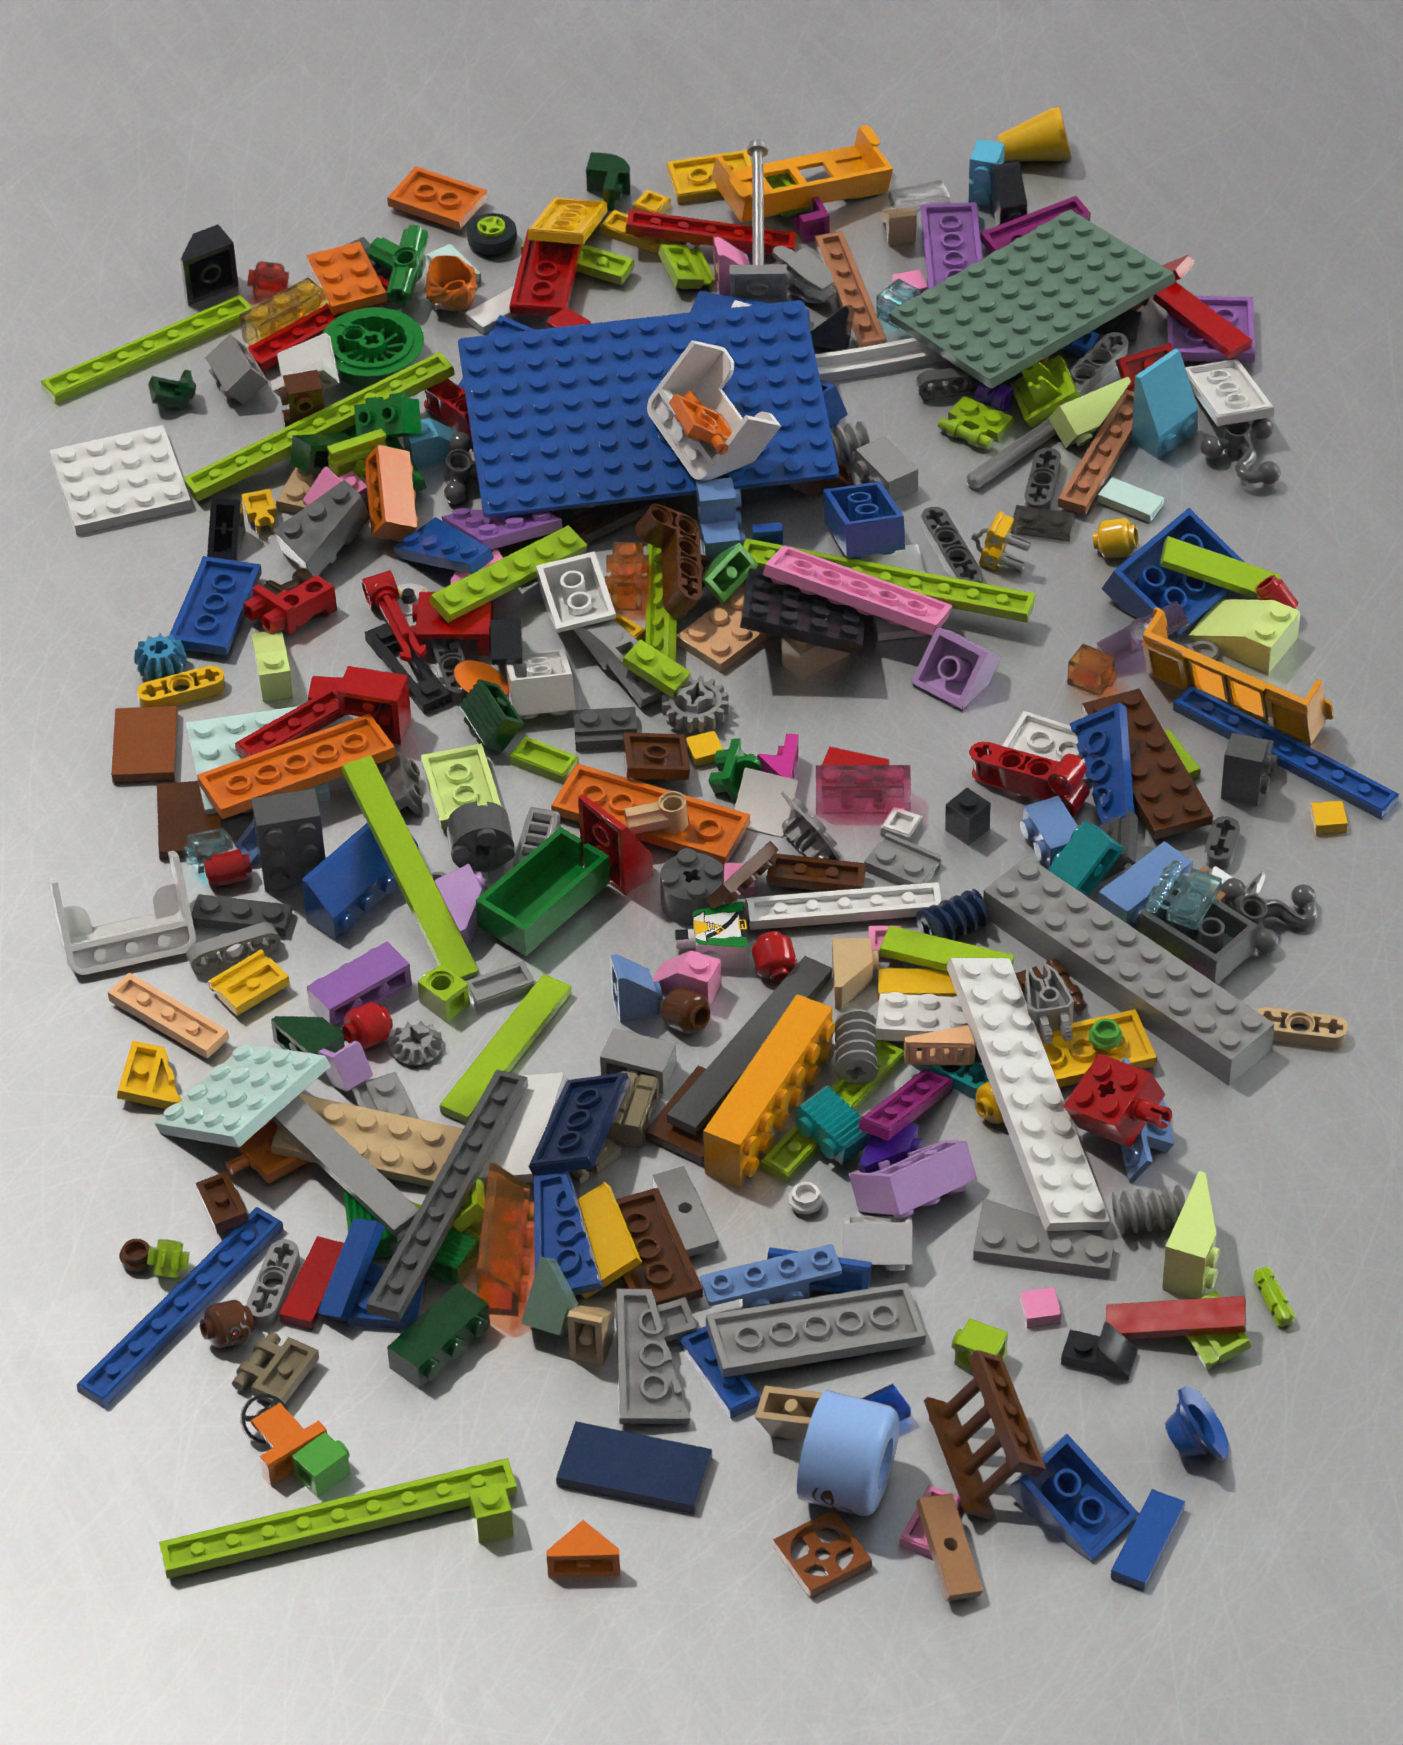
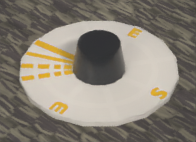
[397,583,429,616]

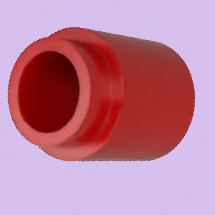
[1255,575,1299,609]
[203,849,252,887]

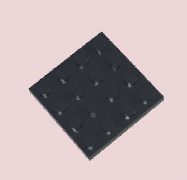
[740,568,865,656]

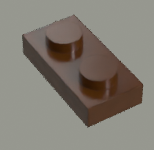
[195,1171,249,1234]

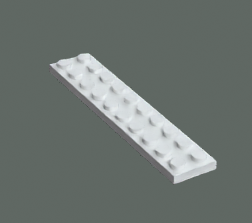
[946,958,1111,1231]

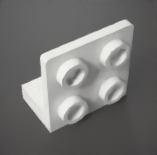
[271,333,340,397]

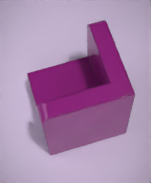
[792,197,830,244]

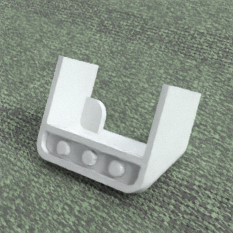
[48,851,196,975]

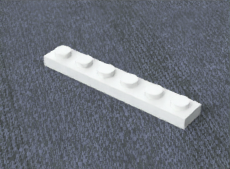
[747,882,942,930]

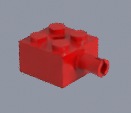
[1063,1053,1172,1148]

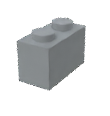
[205,334,268,405]
[854,436,918,502]
[600,1028,677,1094]

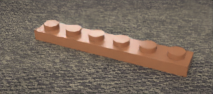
[815,231,886,348]
[1058,390,1134,515]

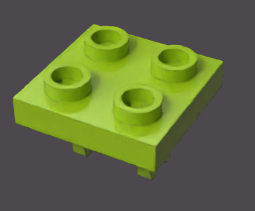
[1010,354,1080,428]

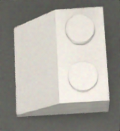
[843,1216,912,1271]

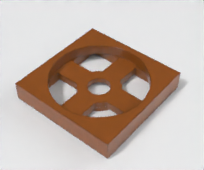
[773,1509,872,1598]

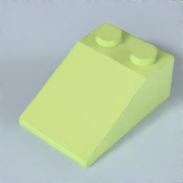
[1188,599,1301,674]
[1162,1171,1220,1299]

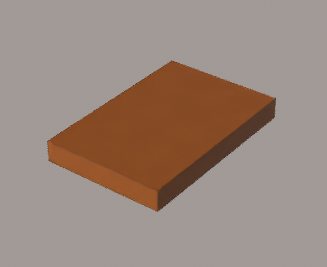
[111,706,178,782]

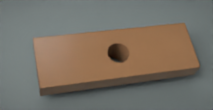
[916,1493,983,1601]

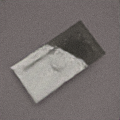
[1011,505,1075,542]

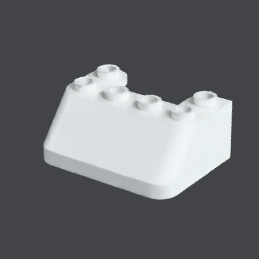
[647,340,781,481]

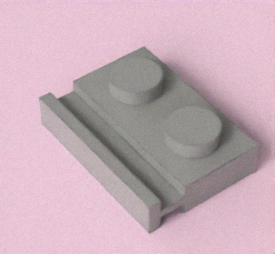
[864,833,942,885]
[351,1072,418,1119]

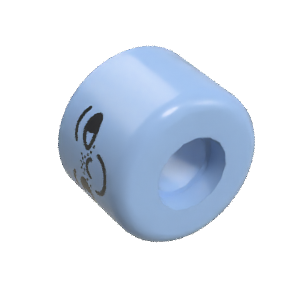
[797,1390,899,1516]

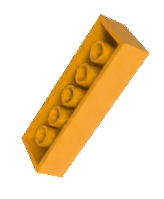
[704,994,835,1188]

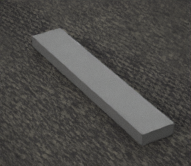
[272,1096,419,1236]

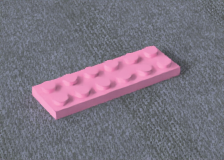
[763,545,953,636]

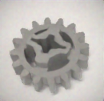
[662,675,729,733]

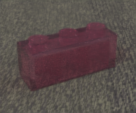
[816,765,911,814]

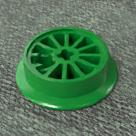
[322,307,424,388]

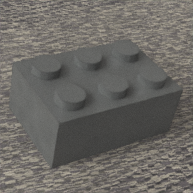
[251,788,326,892]
[1139,877,1258,985]

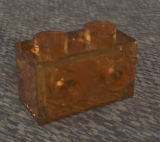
[605,542,649,611]

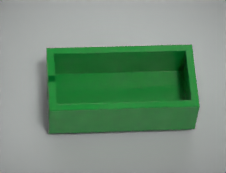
[476,827,610,956]

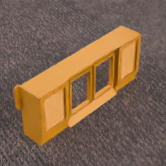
[712,125,893,222]
[1142,607,1334,745]

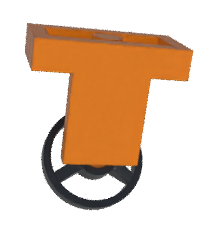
[240,1394,327,1486]

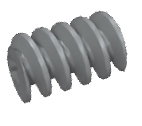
[830,421,870,462]
[835,1009,878,1084]
[1112,1185,1185,1235]

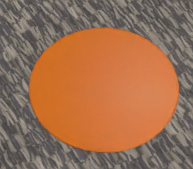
[454,660,509,695]

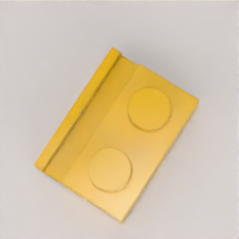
[208,949,290,1016]

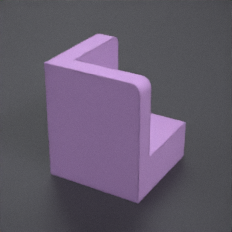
[318,1041,373,1091]

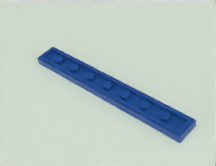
[1173,685,1399,819]
[76,1207,284,1408]

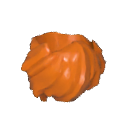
[424,255,478,312]

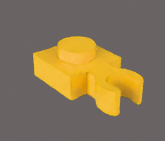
[241,489,277,535]

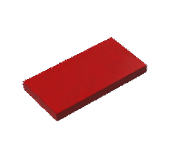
[509,229,582,316]

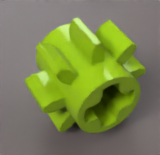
[147,1239,189,1278]

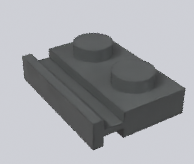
[573,707,637,751]
[1098,810,1138,882]

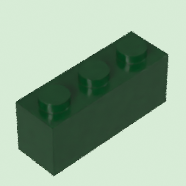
[387,1283,490,1389]

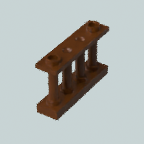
[924,1350,1046,1520]

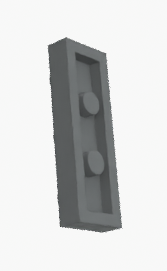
[191,894,293,937]

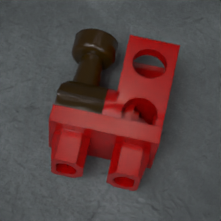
[243,567,337,635]

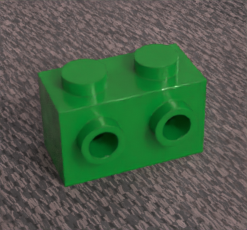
[354,393,421,440]

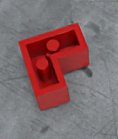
[337,666,411,745]

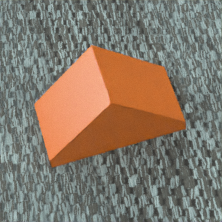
[547,1520,620,1577]

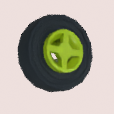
[467,213,517,255]

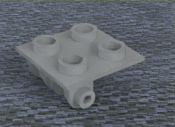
[781,791,840,860]

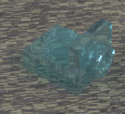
[184,828,233,874]

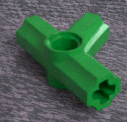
[368,225,429,305]

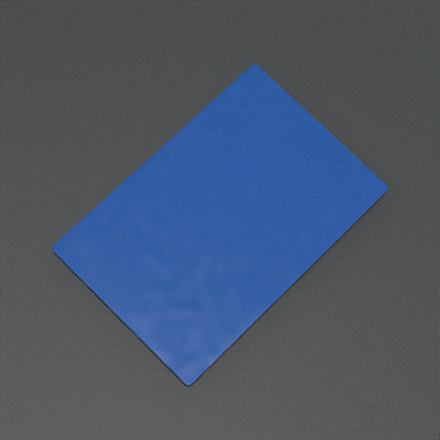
[458,300,839,518]

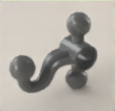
[1200,418,1281,484]
[444,432,478,505]
[1221,878,1318,954]

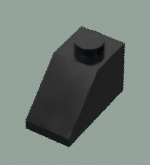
[990,161,1027,226]

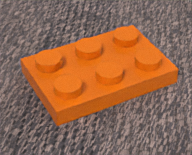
[387,166,488,230]
[306,242,387,315]

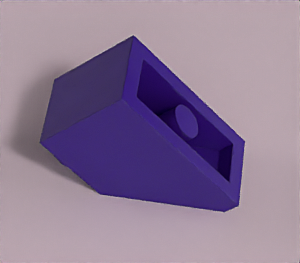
[859,1123,923,1173]

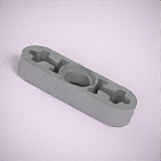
[186,922,280,974]
[246,1239,300,1327]

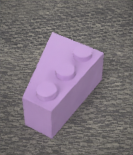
[849,1140,977,1218]

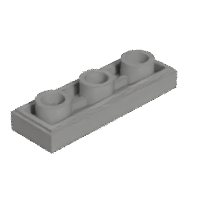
[652,1166,718,1257]

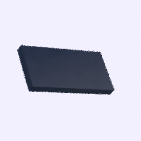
[528,1073,631,1175]
[556,1421,712,1513]

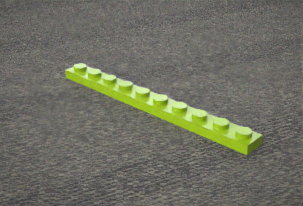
[183,352,455,502]
[743,538,1036,623]
[159,1458,517,1579]

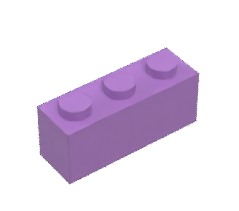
[307,941,412,1027]

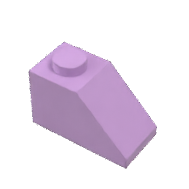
[434,864,488,945]

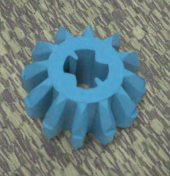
[134,633,187,681]

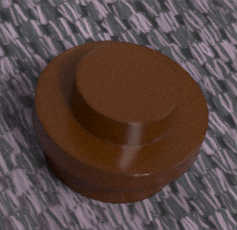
[119,1239,150,1271]

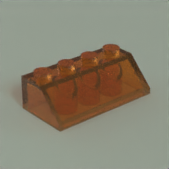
[477,1163,534,1316]

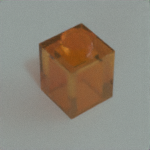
[1067,644,1118,697]

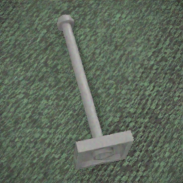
[729,139,787,303]

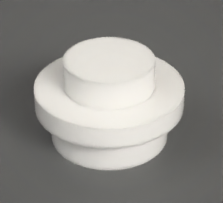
[789,1182,823,1214]

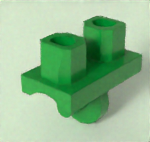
[708,738,763,801]

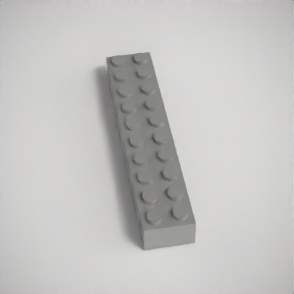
[983,856,1275,1086]

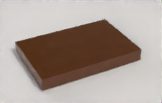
[157,781,223,860]
[645,1065,717,1165]

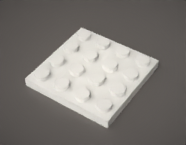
[49,425,192,535]

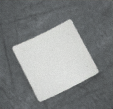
[734,768,798,837]

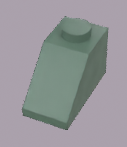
[521,1257,578,1336]

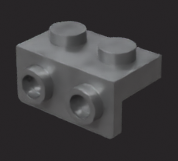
[376,752,423,815]

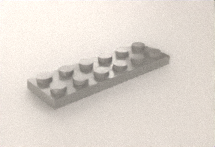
[705,1283,926,1378]

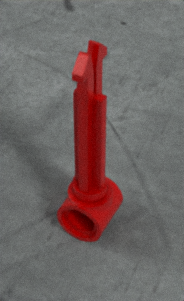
[361,570,427,662]

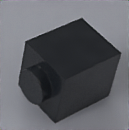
[945,788,991,846]

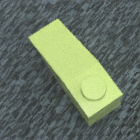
[1048,377,1131,448]
[251,629,293,701]

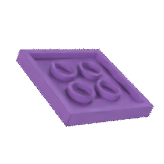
[1166,296,1255,363]

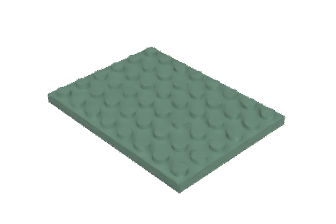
[889,210,1175,389]

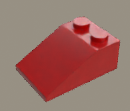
[578,794,653,896]

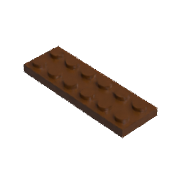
[1081,688,1213,840]

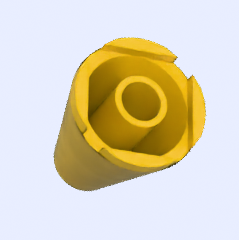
[995,106,1072,162]

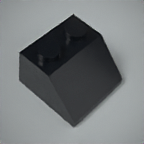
[180,224,239,306]

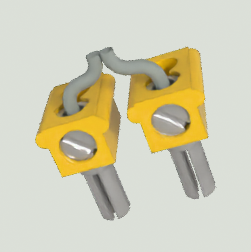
[971,511,1031,572]

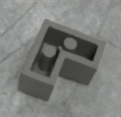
[1221,733,1278,806]

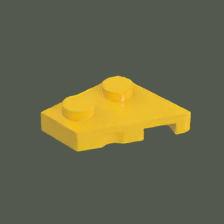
[117,1040,182,1109]

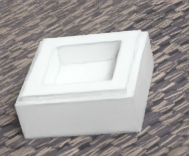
[881,807,923,842]

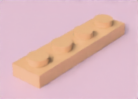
[108,973,229,1059]

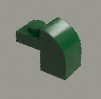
[586,152,631,211]

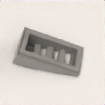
[512,807,561,867]

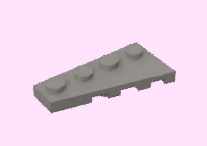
[973,1198,1114,1277]
[616,1289,690,1424]

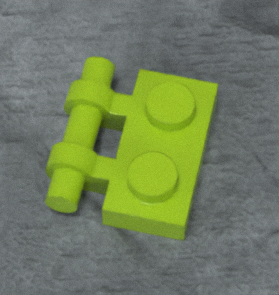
[937,396,1013,449]

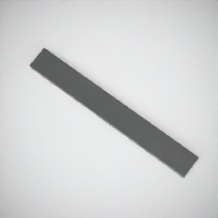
[667,956,833,1136]

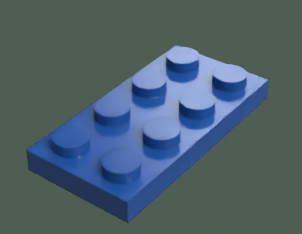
[169,556,262,656]

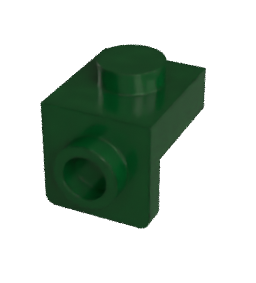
[148,370,196,410]

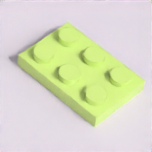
[421,743,502,829]

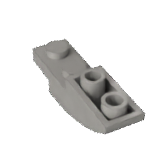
[573,619,666,707]

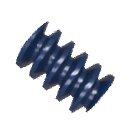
[916,889,989,940]

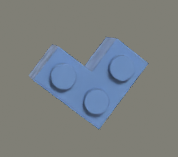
[696,477,746,565]

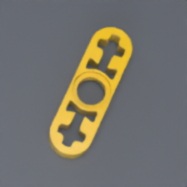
[137,666,225,707]

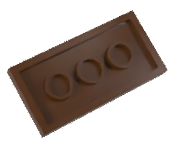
[616,1188,703,1306]

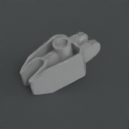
[772,245,835,303]
[1025,964,1074,1045]

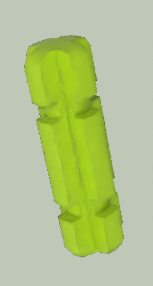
[1253,1266,1295,1327]

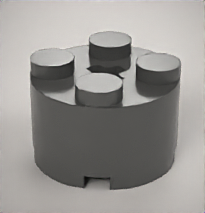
[447,802,515,874]
[660,848,724,925]

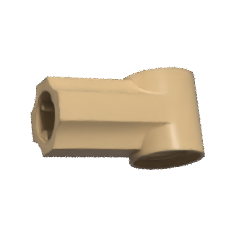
[624,791,688,834]

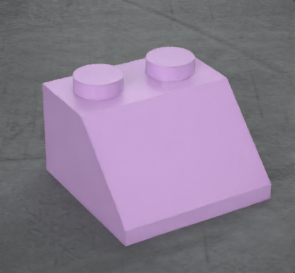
[911,627,1002,709]

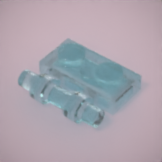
[1146,860,1222,930]

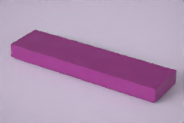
[858,1069,953,1141]

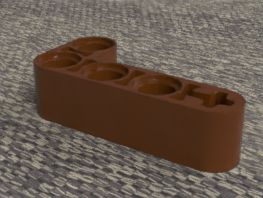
[635,504,702,619]

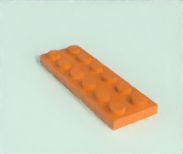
[197,713,396,819]
[551,763,751,865]

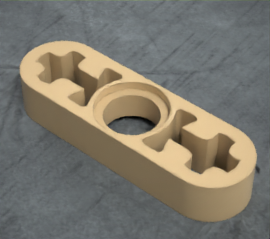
[1256,1007,1348,1049]

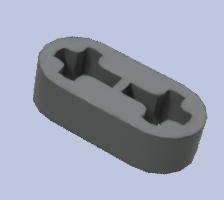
[1204,816,1240,870]

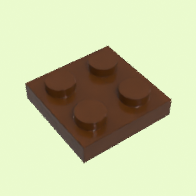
[622,732,690,781]

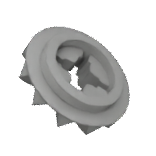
[390,1020,443,1065]

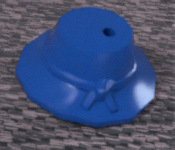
[1165,1386,1229,1461]

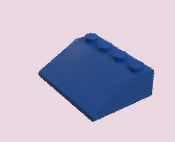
[1101,508,1244,637]

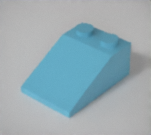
[1131,348,1199,459]

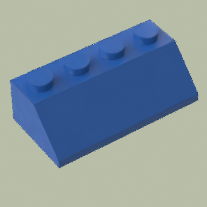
[302,823,419,940]

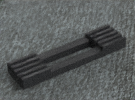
[365,623,451,714]

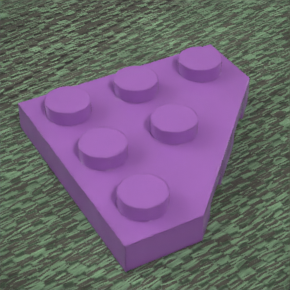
[442,508,562,549]

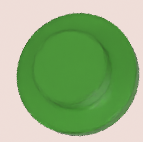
[1089,1019,1122,1050]

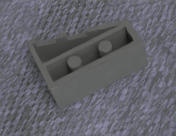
[273,479,370,577]

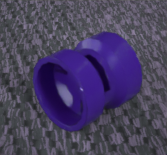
[974,382,1014,413]

